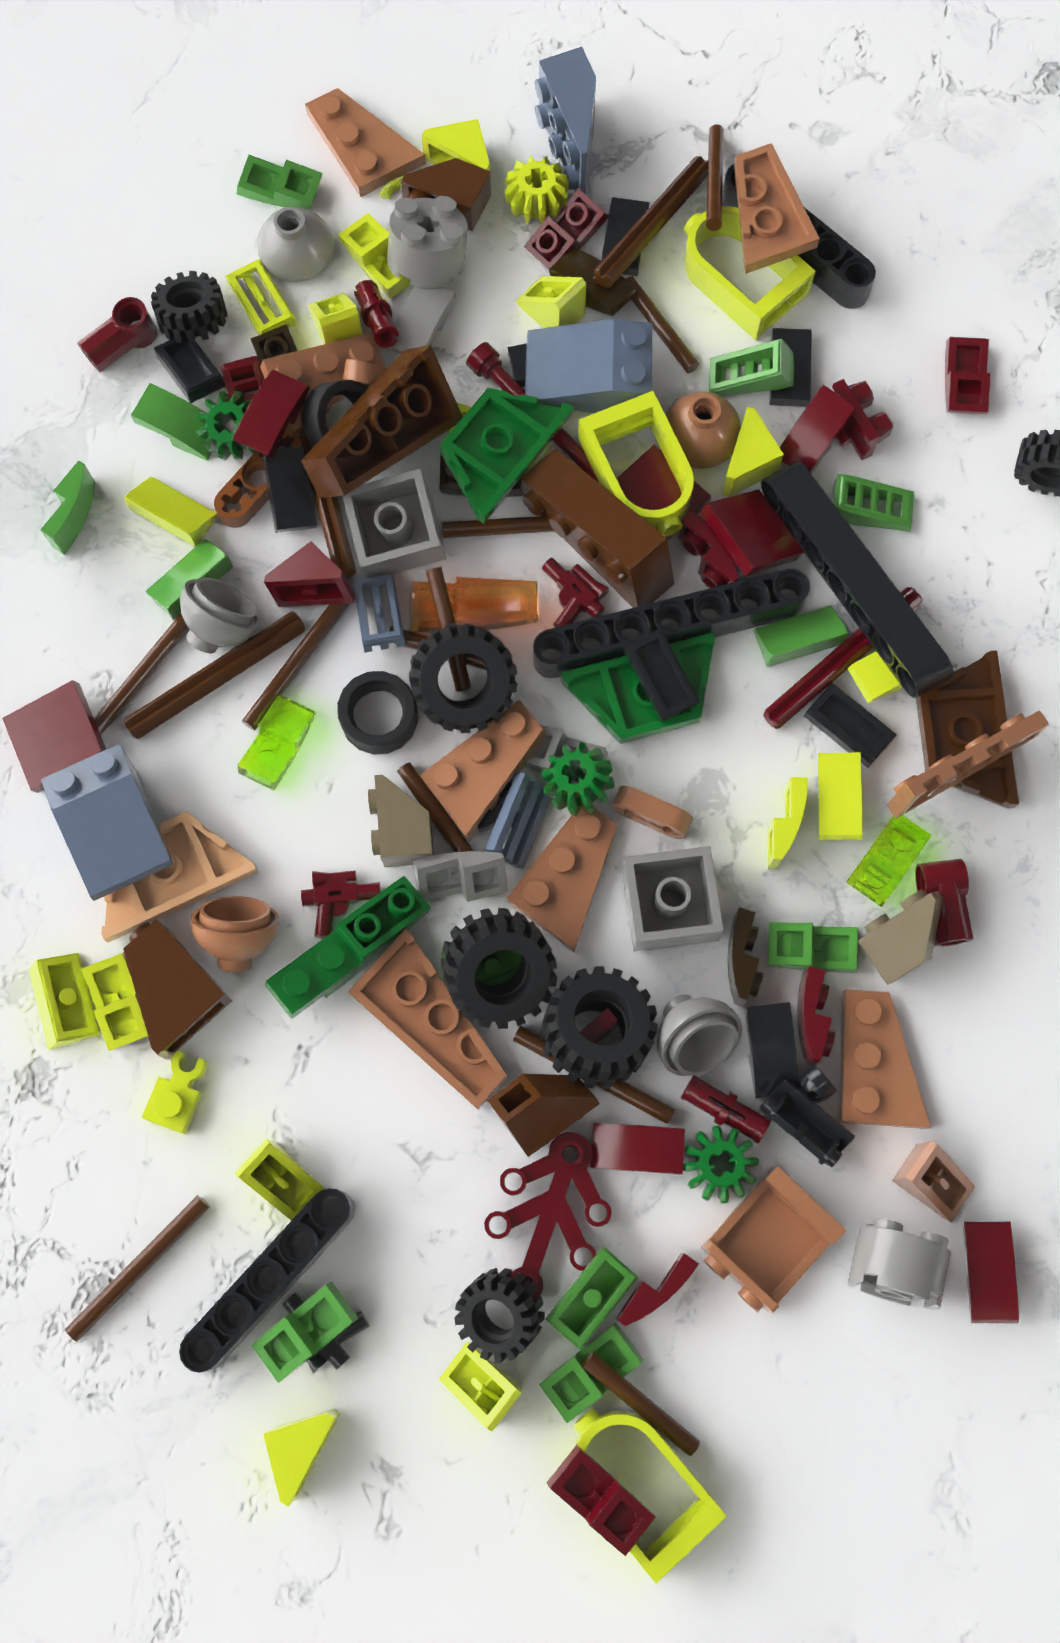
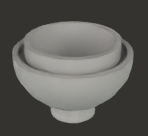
[257,207,334,282]
[180,577,260,654]
[657,994,742,1076]

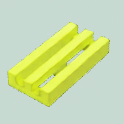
[225,259,297,335]

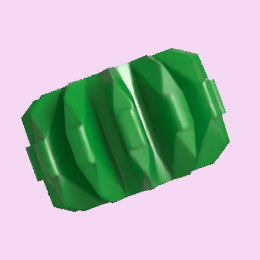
[196,391,256,461]
[542,742,615,816]
[683,1125,759,1204]

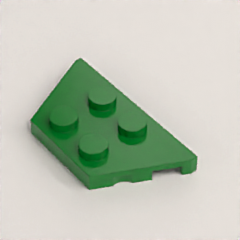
[440,388,574,524]
[560,632,715,744]

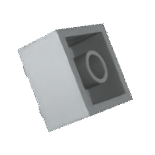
[343,468,447,577]
[621,846,724,952]

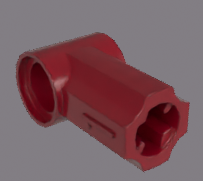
[77,297,157,372]
[915,859,973,947]

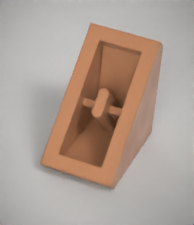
[892,1141,975,1223]

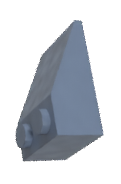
[525,319,653,413]
[41,744,173,901]

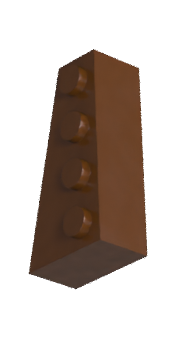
[301,345,463,498]
[520,448,675,608]

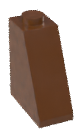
[123,919,233,1060]

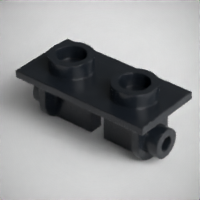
[759,1078,856,1168]

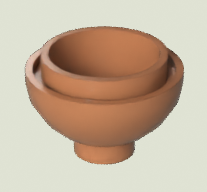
[665,391,741,469]
[191,896,279,972]

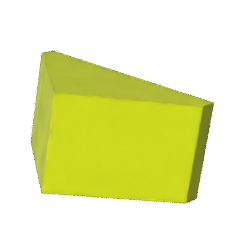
[421,119,490,171]
[515,276,586,328]
[308,292,363,344]
[722,406,784,497]
[235,1139,325,1220]
[439,1342,523,1432]
[263,1409,341,1507]

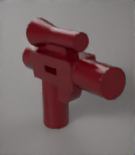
[542,557,610,627]
[301,870,381,939]

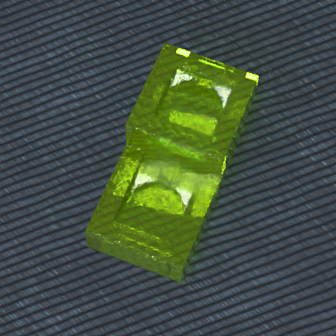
[237,694,316,791]
[846,816,932,907]

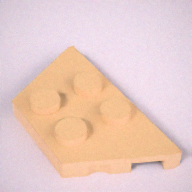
[101,811,259,943]

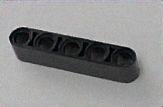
[722,164,876,309]
[179,1188,355,1373]

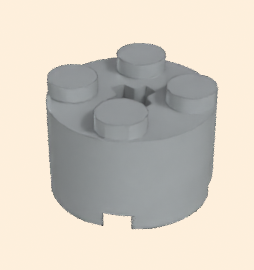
[387,196,468,289]
[847,1218,951,1310]

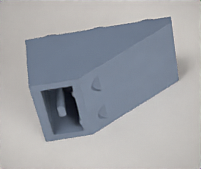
[534,46,596,194]

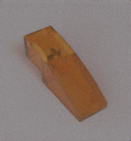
[409,577,538,632]

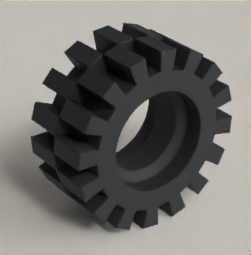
[151,271,228,343]
[1014,430,1060,497]
[454,1268,545,1362]

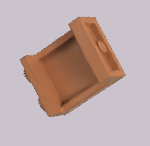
[701,1166,847,1313]

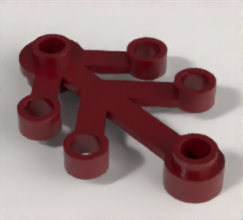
[484,1132,612,1299]

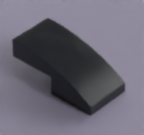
[744,1002,799,1099]

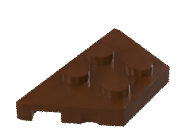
[916,650,1019,809]

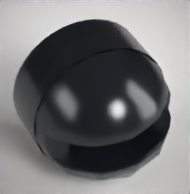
[798,1063,838,1103]

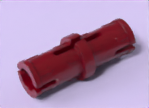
[354,280,399,348]
[680,1075,772,1144]

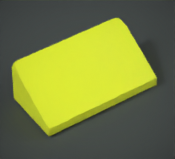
[124,476,218,547]
[29,952,99,1050]

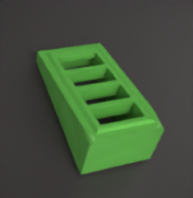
[709,339,794,396]
[832,474,914,532]

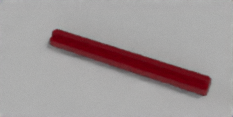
[763,587,923,729]

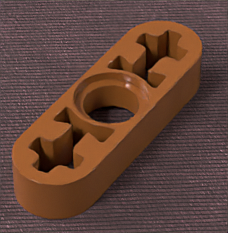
[214,430,302,528]

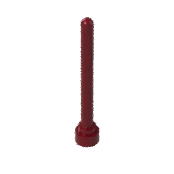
[466,342,599,483]

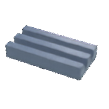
[353,573,405,653]
[485,773,552,868]

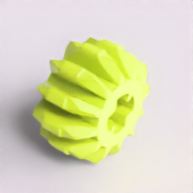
[504,155,569,224]

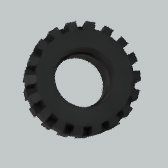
[409,623,518,733]
[441,908,558,1029]
[541,966,658,1089]

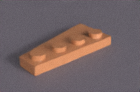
[887,710,1049,819]
[348,928,507,1110]

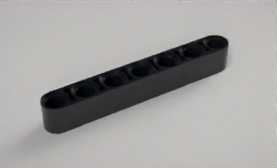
[761,461,954,698]
[533,569,810,678]

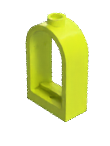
[684,206,816,341]
[578,391,694,537]
[573,1407,727,1584]

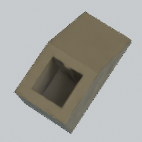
[368,774,434,867]
[858,889,943,985]

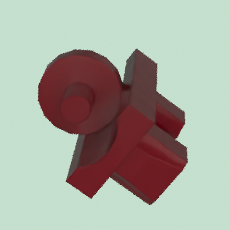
[832,379,893,460]

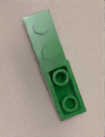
[265,876,431,1019]

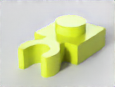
[141,1050,207,1134]

